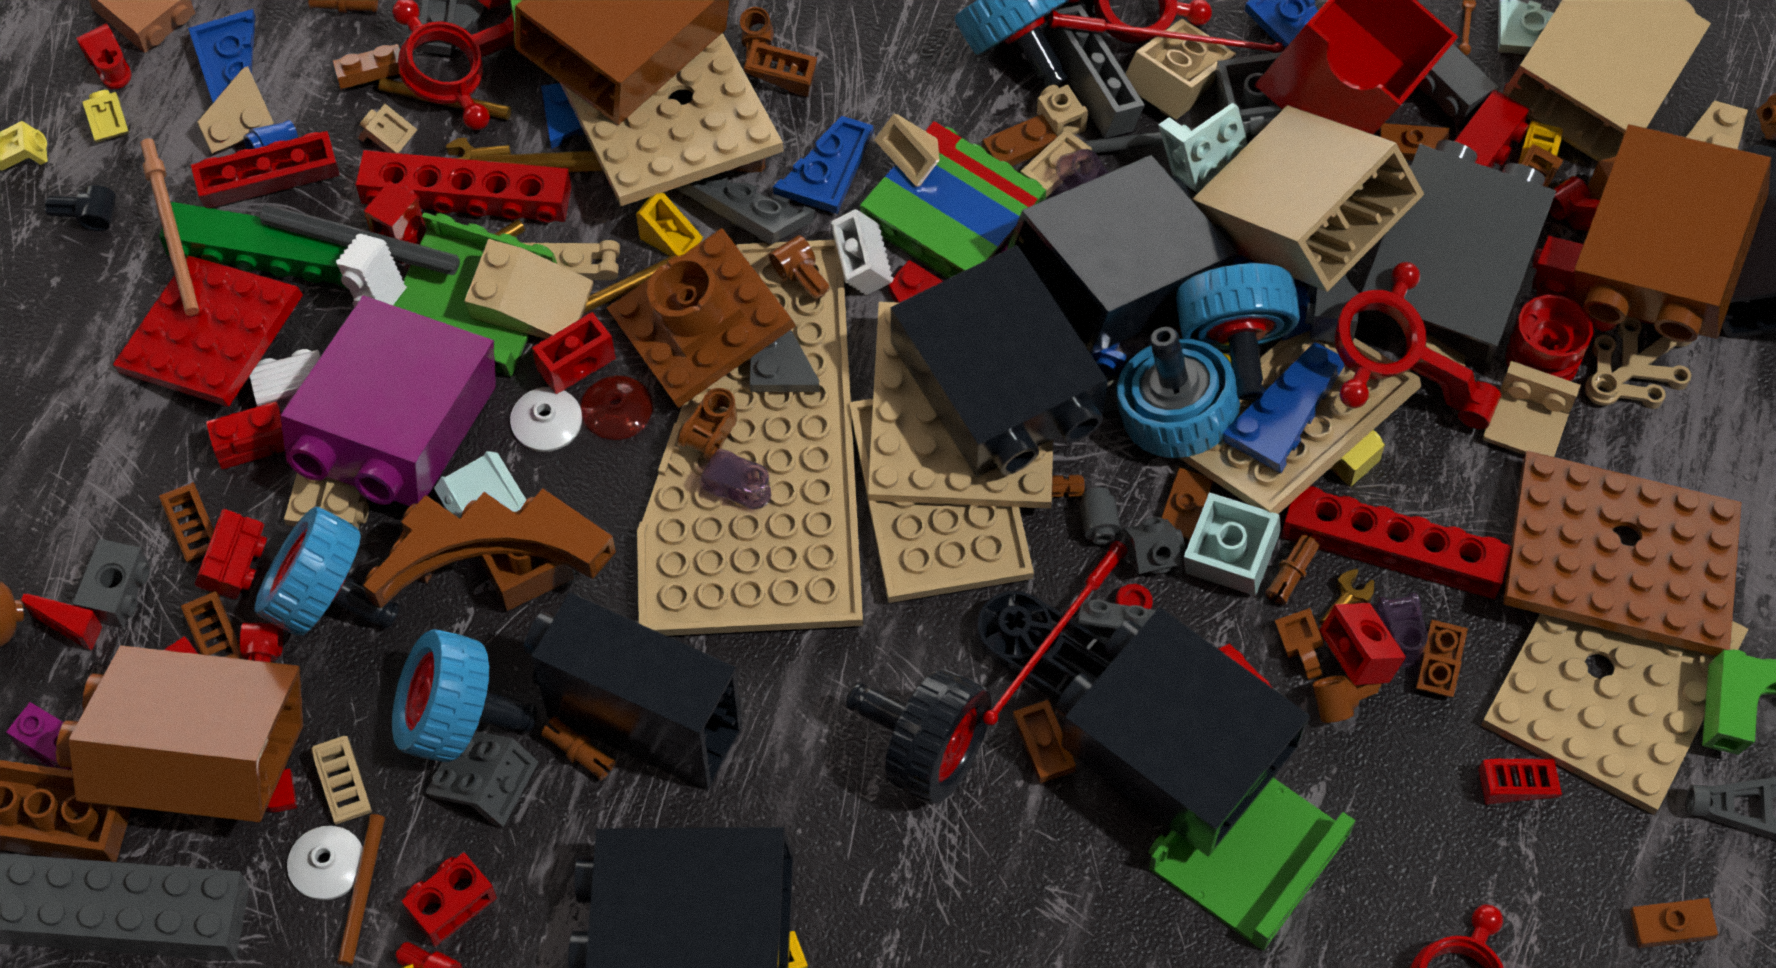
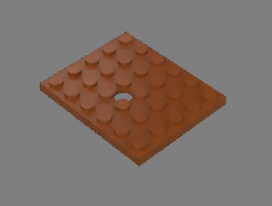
[1503,451,1742,656]

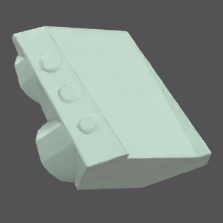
[434,451,526,518]

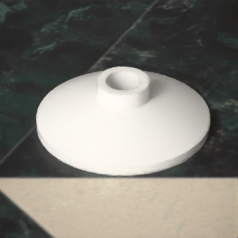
[510,387,582,452]
[287,826,363,900]

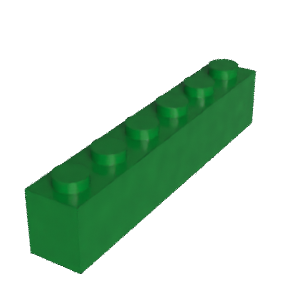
[159,202,349,289]

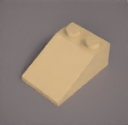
[1125,19,1237,120]
[464,239,594,339]

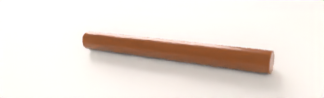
[337,814,385,966]

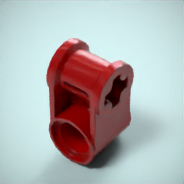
[76,23,132,89]

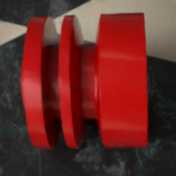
[1505,295,1593,381]

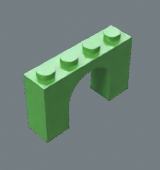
[1702,649,1776,755]

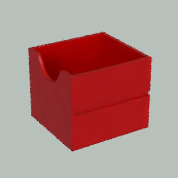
[1255,0,1458,135]

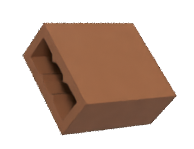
[89,0,195,53]

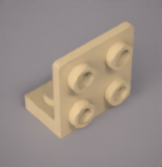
[1483,361,1581,457]

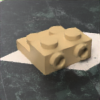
[284,473,369,530]

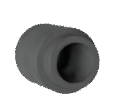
[1079,487,1121,545]

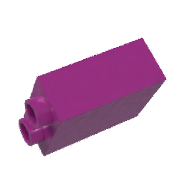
[280,295,496,506]

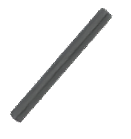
[259,204,460,275]

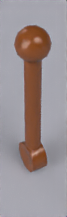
[1458,0,1476,56]

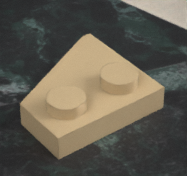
[197,66,274,154]

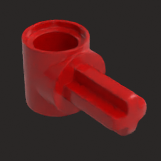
[240,623,283,662]

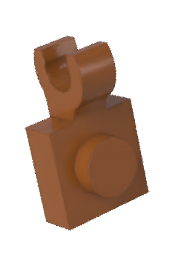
[1275,608,1324,680]

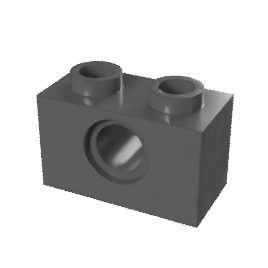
[73,539,150,629]

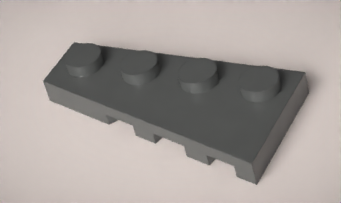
[676,173,815,245]

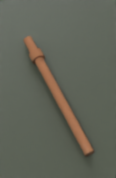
[140,138,199,316]

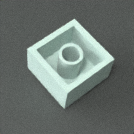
[1184,492,1281,596]

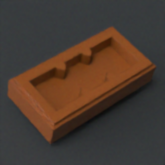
[1379,123,1449,161]
[1161,468,1213,545]
[1630,898,1719,948]

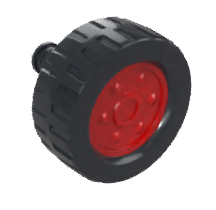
[846,669,992,803]

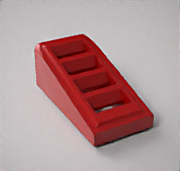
[21,593,102,650]
[1478,758,1562,805]

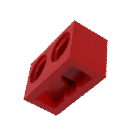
[401,852,497,947]

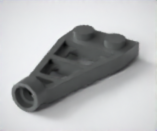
[1687,777,1776,841]

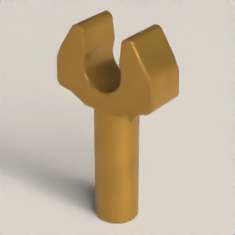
[446,138,511,160]
[1319,569,1374,626]

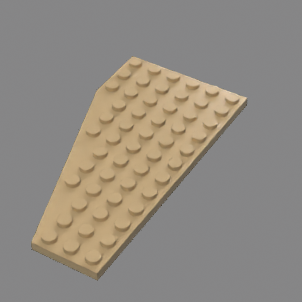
[637,240,863,636]

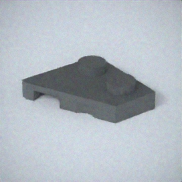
[416,0,488,55]
[750,330,820,392]

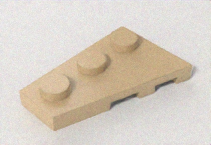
[1686,100,1748,149]

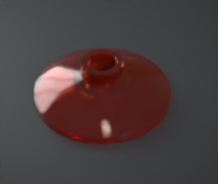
[581,375,653,440]

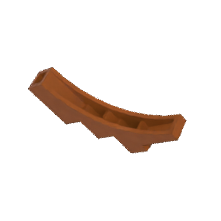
[363,488,616,609]

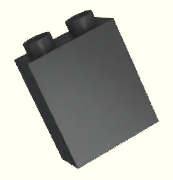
[1358,140,1556,365]

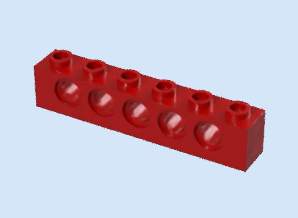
[356,150,571,223]
[1281,486,1511,599]

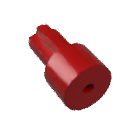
[395,942,462,968]

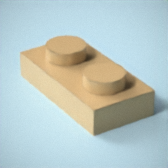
[1020,129,1092,198]

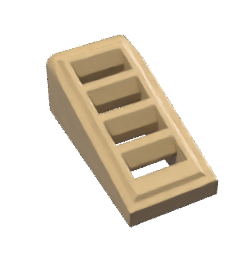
[311,736,372,825]

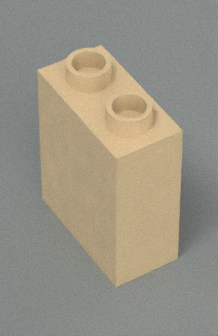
[1502,0,1711,162]
[1192,105,1424,292]

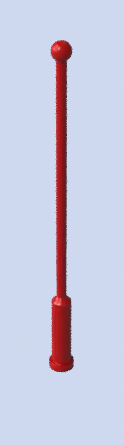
[1048,11,1285,53]
[983,541,1128,725]

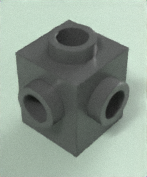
[1125,517,1185,574]

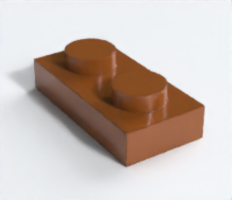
[333,44,400,89]
[982,114,1057,166]
[1013,700,1076,783]

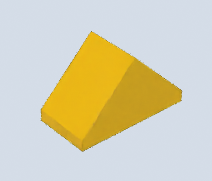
[636,192,703,256]

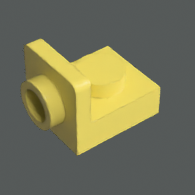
[82,90,129,143]
[0,121,48,171]

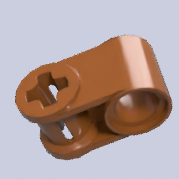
[678,388,738,461]

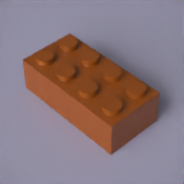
[0,760,132,862]

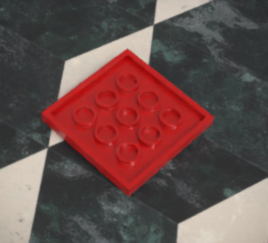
[113,255,303,407]

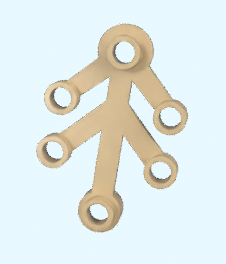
[1585,317,1692,409]

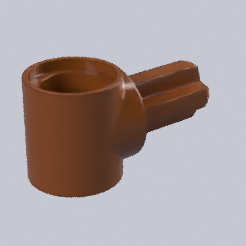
[740,7,774,66]
[769,235,830,298]
[1313,676,1382,723]

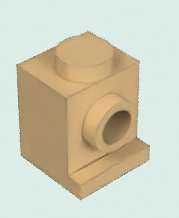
[1037,85,1088,137]

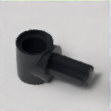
[45,185,116,231]

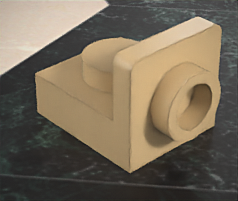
[358,104,417,153]

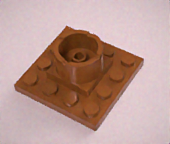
[607,228,796,408]

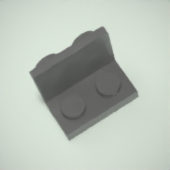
[426,731,538,827]

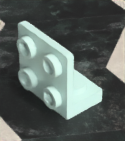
[1158,103,1248,193]

